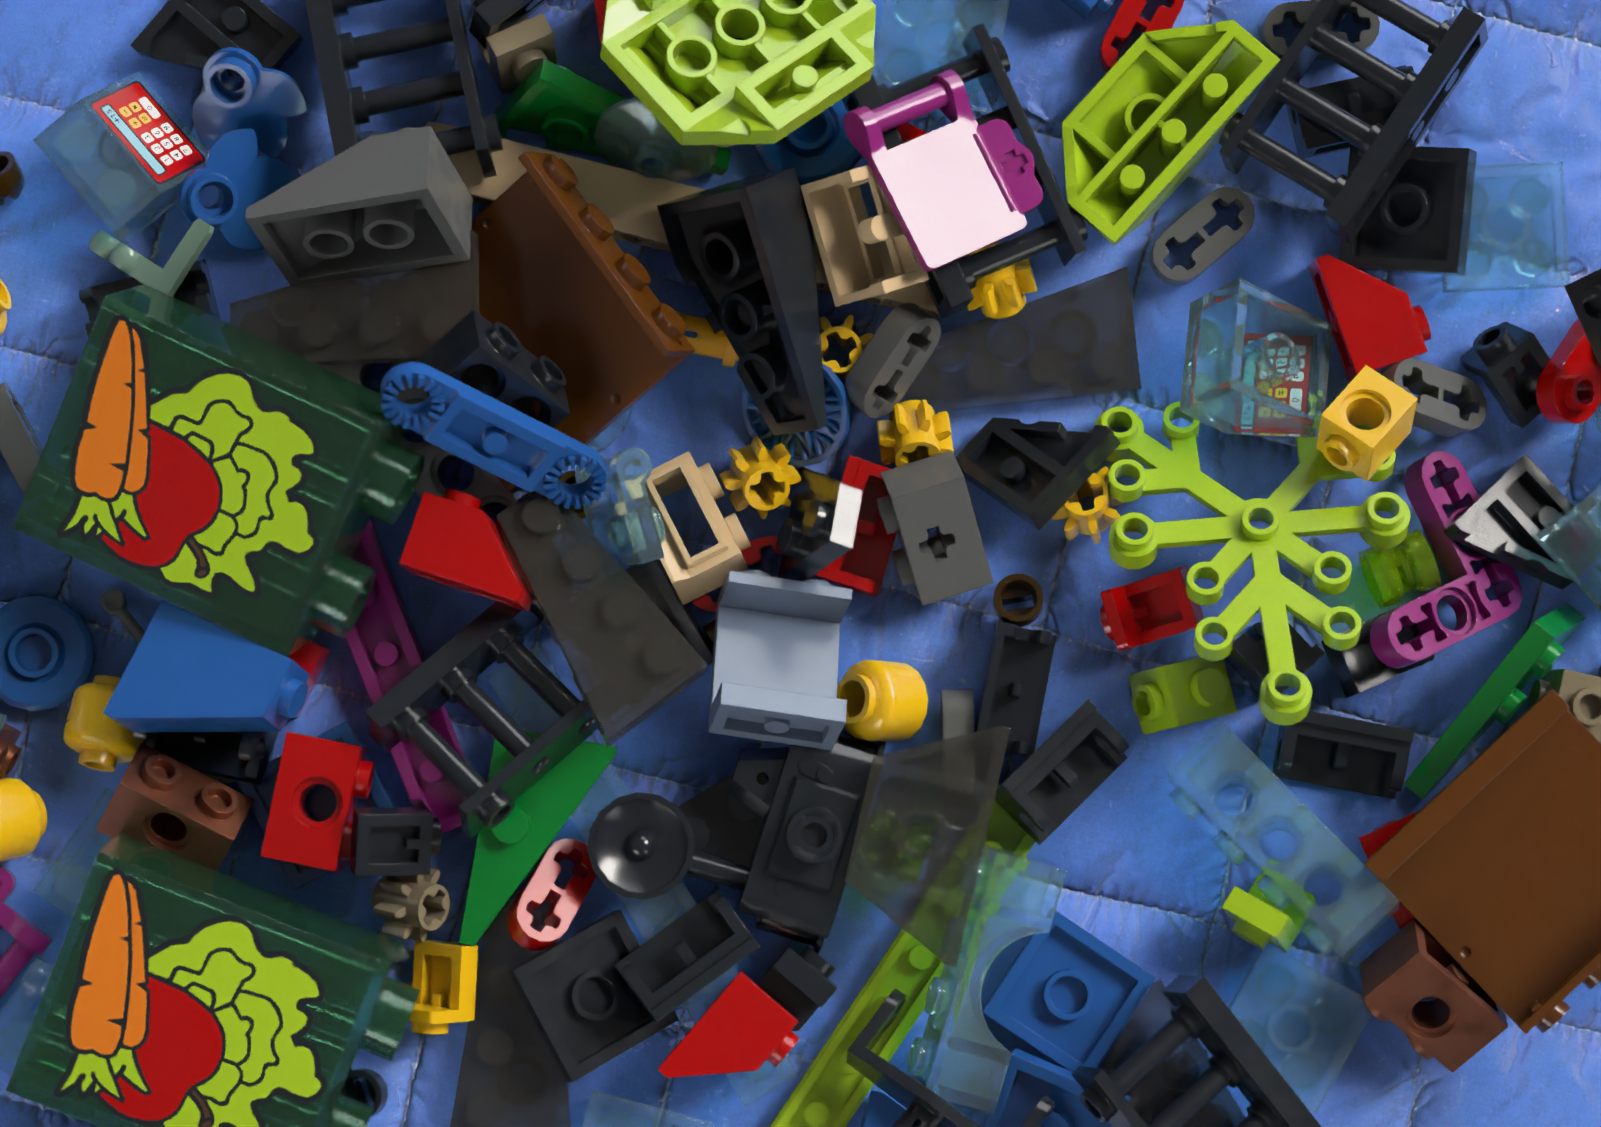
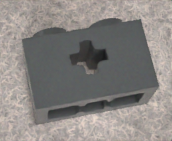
[876,450,994,606]

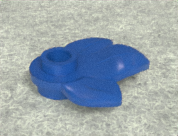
[192,47,309,158]
[179,129,300,250]

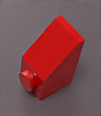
[1308,254,1431,383]
[399,488,532,612]
[657,970,800,1078]

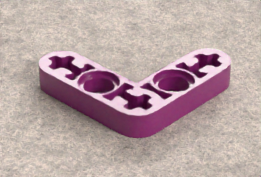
[1370,451,1522,669]

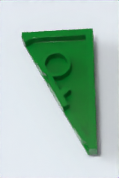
[492,59,731,176]
[1404,603,1586,800]
[459,730,618,946]

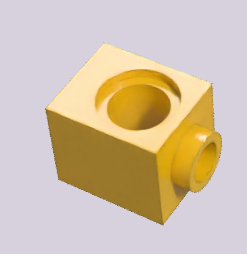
[1316,365,1418,482]

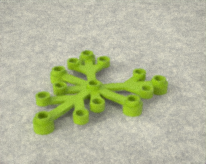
[1095,392,1411,726]

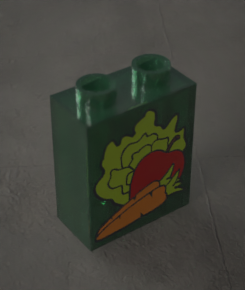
[12,284,425,657]
[6,833,421,1127]

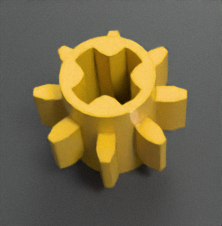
[967,241,1037,319]
[820,315,873,380]
[876,400,954,467]
[719,436,801,519]
[1052,466,1125,544]

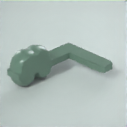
[88,218,214,301]

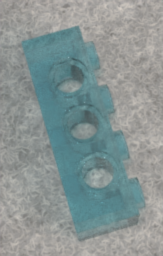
[1167,721,1400,961]

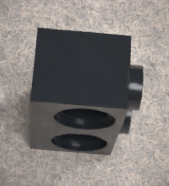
[420,309,570,428]

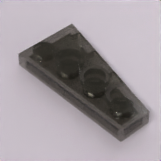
[496,490,707,748]

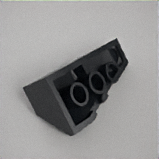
[657,167,827,436]

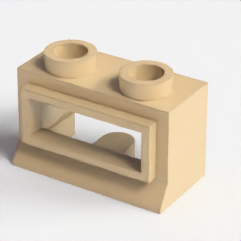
[800,165,929,307]
[621,451,751,605]

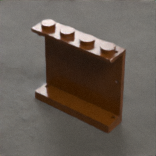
[367,152,696,492]
[1364,689,1601,1034]

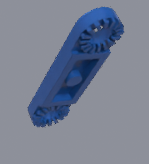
[380,362,606,509]

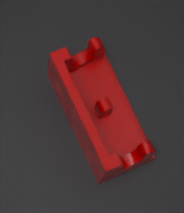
[812,455,897,598]

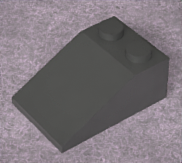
[245,126,473,288]

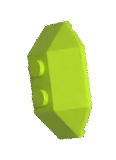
[1061,20,1280,245]

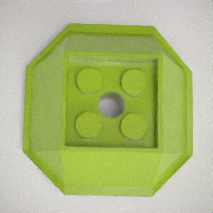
[600,0,876,148]

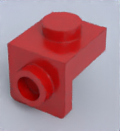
[1100,566,1204,651]

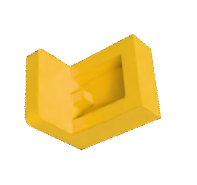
[388,940,478,1034]

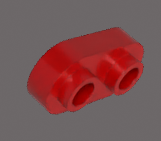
[1536,319,1601,424]

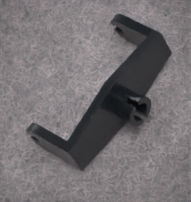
[846,989,1057,1127]

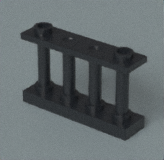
[305,0,503,178]
[1219,0,1488,244]
[842,23,1088,319]
[365,553,657,838]
[1071,975,1321,1127]

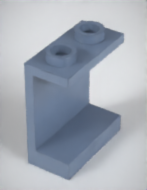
[708,570,852,751]

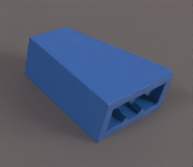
[103,600,310,733]

